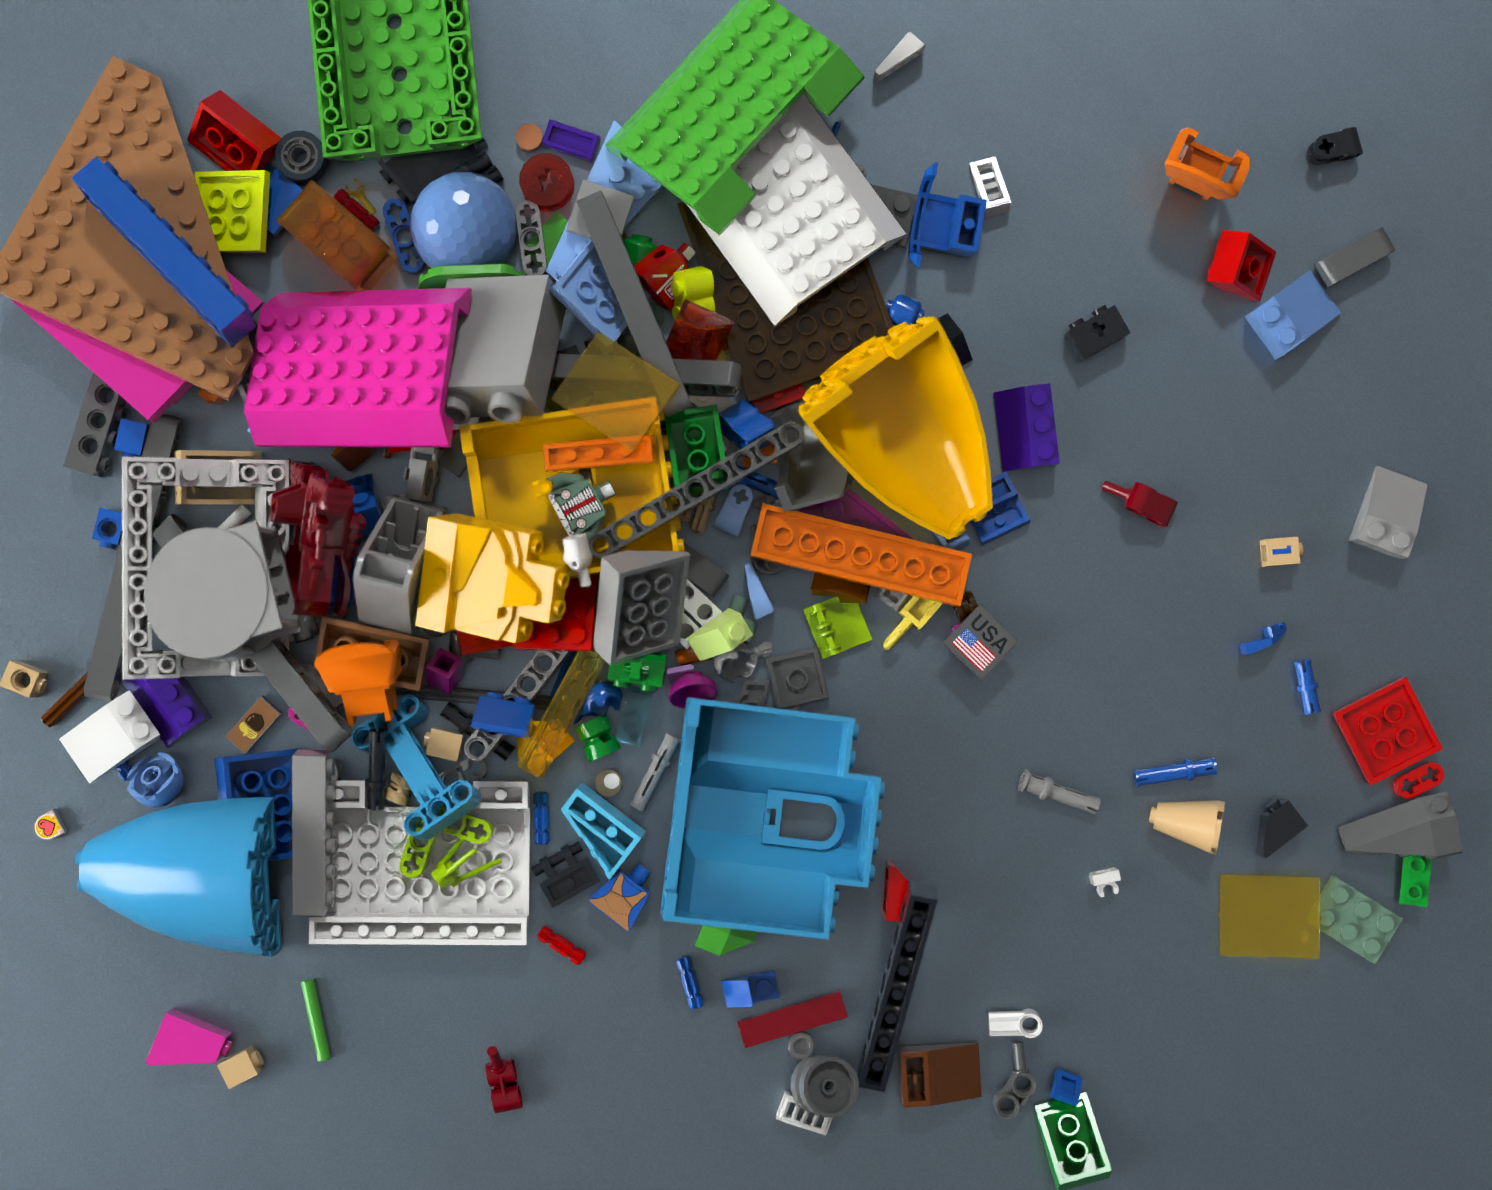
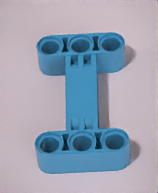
[352,694,481,841]

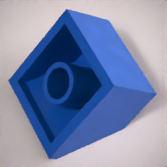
[471,692,536,739]

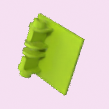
[803,596,872,659]

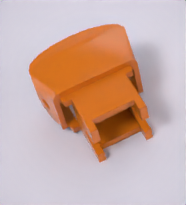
[1164,127,1251,200]
[315,640,402,726]

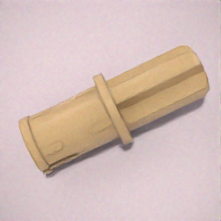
[689,495,717,533]

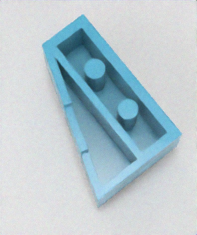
[561,782,646,880]

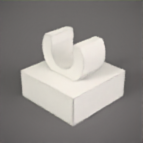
[1088,867,1121,897]

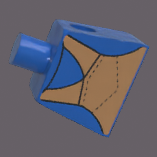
[588,863,651,932]

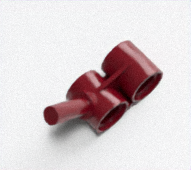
[1102,480,1178,527]
[485,1046,523,1114]

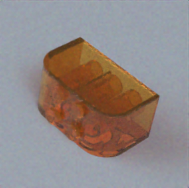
[276,180,399,291]

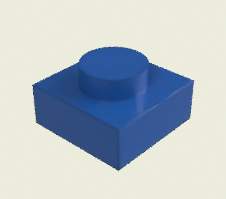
[1050,1069,1083,1106]

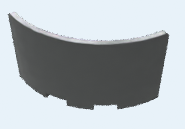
[770,401,849,512]

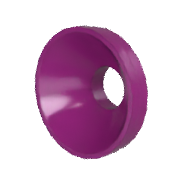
[669,672,718,709]

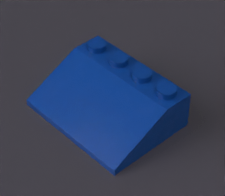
[214,748,302,861]

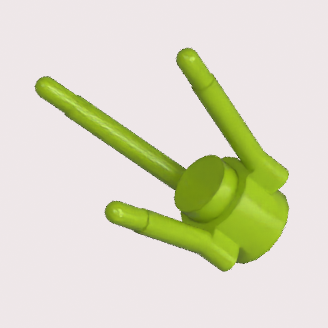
[431,834,502,889]

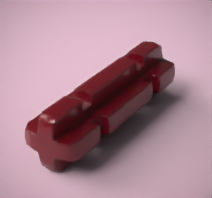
[333,189,380,232]

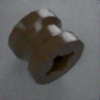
[952,590,978,623]

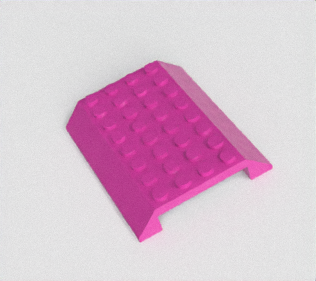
[244,288,472,447]

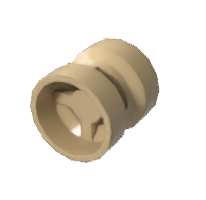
[384,771,411,806]

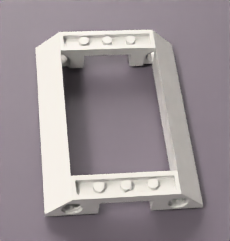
[122,457,289,679]

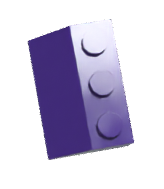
[993,383,1060,472]
[122,676,213,748]

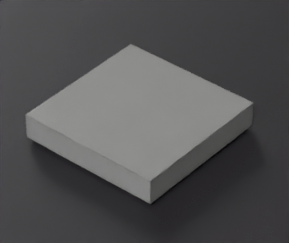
[566,179,634,240]

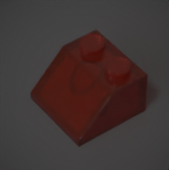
[666,299,734,361]

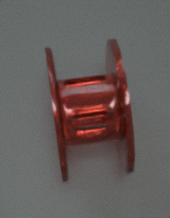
[519,153,574,211]

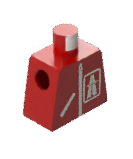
[634,243,695,311]

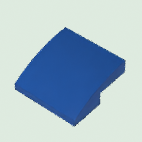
[264,163,309,236]
[970,471,1030,546]

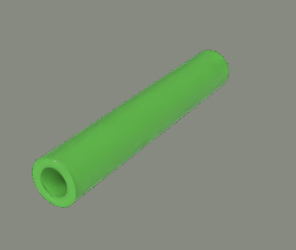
[301,979,331,1061]

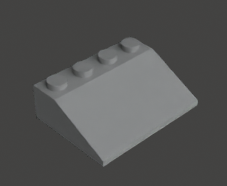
[593,551,690,666]

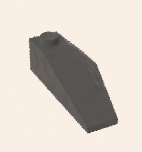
[1338,792,1462,859]

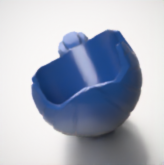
[565,680,623,724]

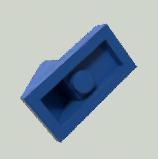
[722,970,780,1007]

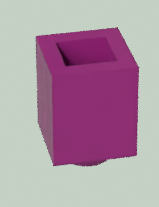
[426,647,463,695]

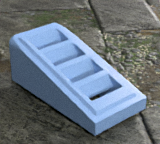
[744,563,774,621]

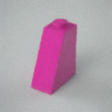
[145,1009,233,1065]

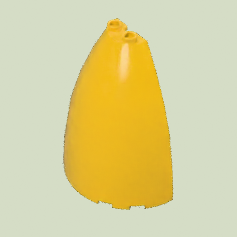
[799,317,993,540]

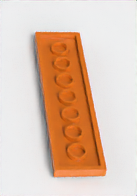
[750,503,972,607]

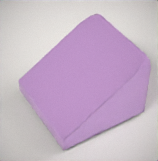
[667,664,695,686]

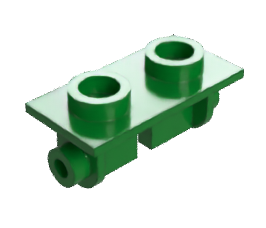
[1399,855,1432,907]

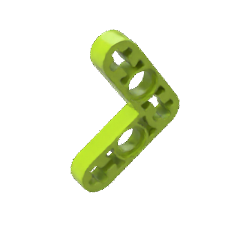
[399,805,494,878]

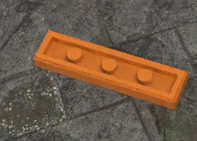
[543,435,655,472]

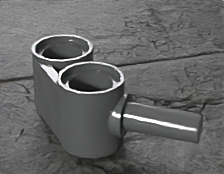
[993,1041,1036,1119]

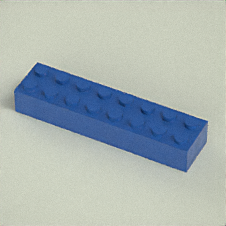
[71,156,256,348]

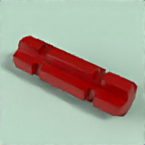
[537,926,586,965]

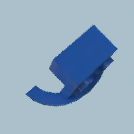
[909,162,987,268]

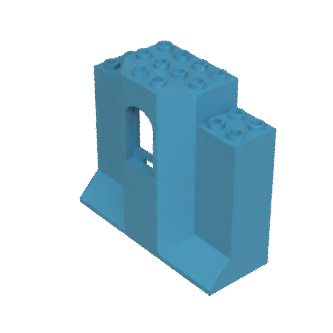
[660,698,885,940]

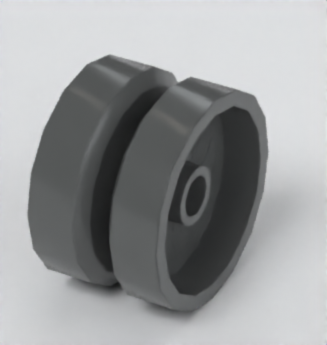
[790,1054,859,1118]

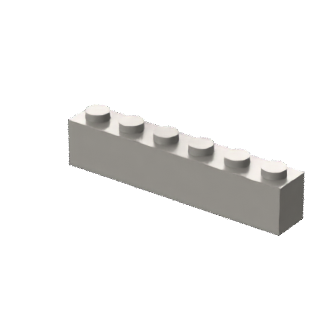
[292,749,335,916]

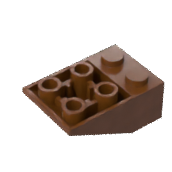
[898,1042,982,1108]

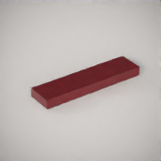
[737,990,848,1048]

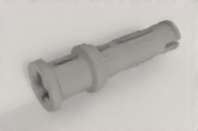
[1018,769,1101,814]

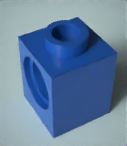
[114,418,149,457]
[92,508,122,550]

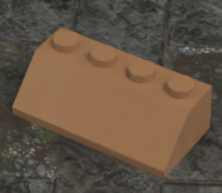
[313,616,430,691]

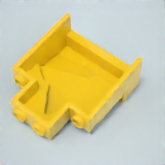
[415,513,569,643]

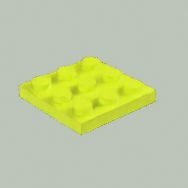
[194,170,270,253]

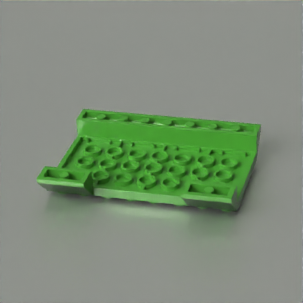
[605,0,865,236]

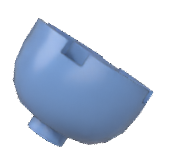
[127,752,184,808]

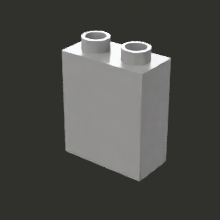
[444,275,566,424]

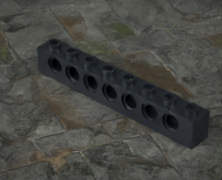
[857,880,938,1092]

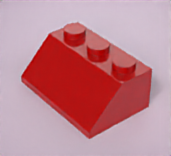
[187,90,281,171]

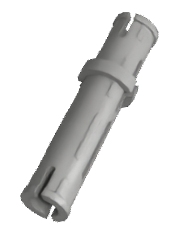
[629,733,681,812]

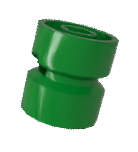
[574,714,621,762]

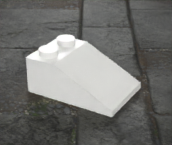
[59,690,160,784]

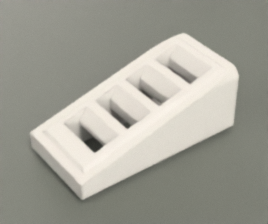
[873,32,925,82]
[969,157,1011,218]
[776,1090,833,1136]

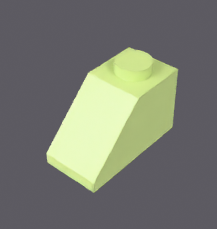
[686,608,753,661]

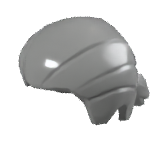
[714,642,772,682]

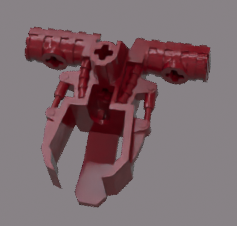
[270,458,366,617]

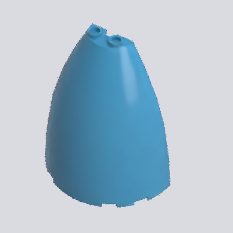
[75,797,282,956]

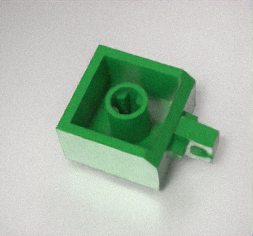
[608,652,668,692]

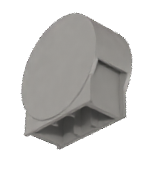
[144,521,302,661]

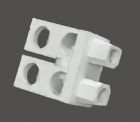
[679,579,722,649]

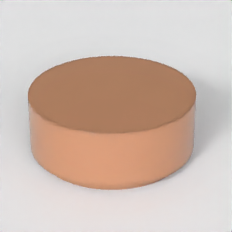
[516,123,543,152]

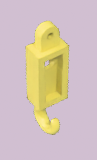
[883,596,943,650]

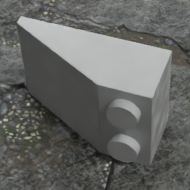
[1349,466,1428,559]

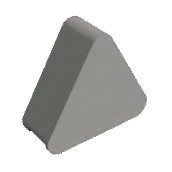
[353,494,448,636]

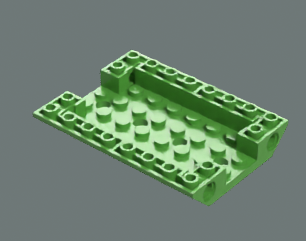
[308,0,482,161]

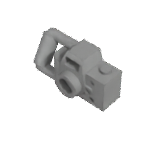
[403,447,440,502]

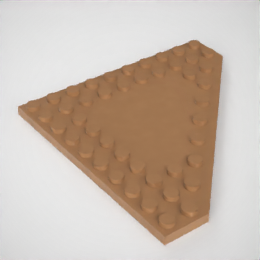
[0,56,255,401]

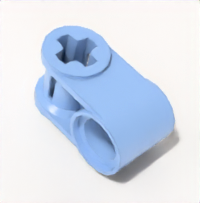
[713,484,753,537]

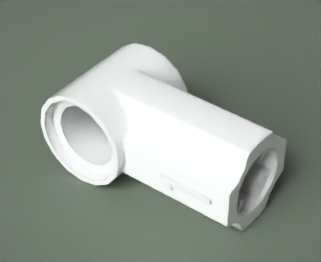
[988,1008,1043,1038]

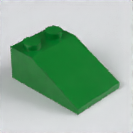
[664,405,730,496]
[1034,1092,1112,1190]

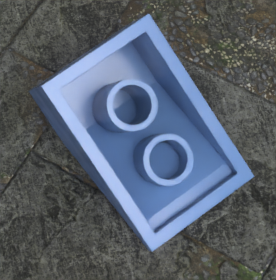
[1245,270,1341,360]

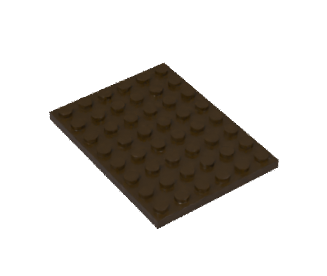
[677,202,893,403]

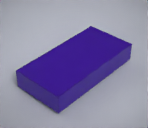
[541,119,600,163]

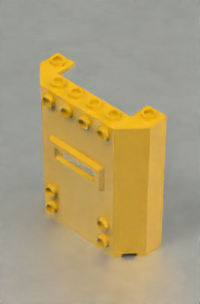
[459,397,685,579]

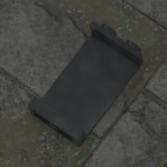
[377,100,488,205]

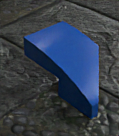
[1239,622,1287,654]

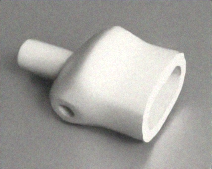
[563,533,593,587]

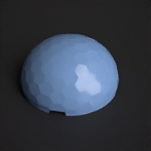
[410,172,518,268]

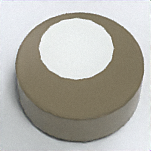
[595,769,622,797]

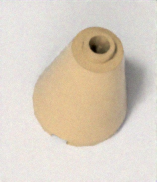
[1149,800,1225,855]

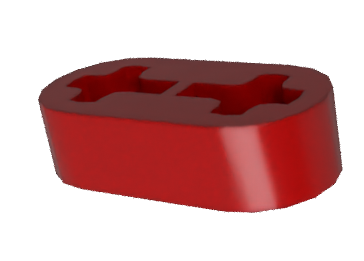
[1393,762,1444,799]

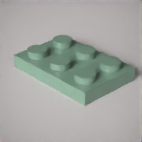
[1304,875,1403,964]

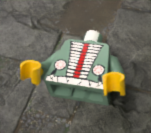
[532,473,616,541]

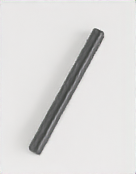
[395,685,554,710]

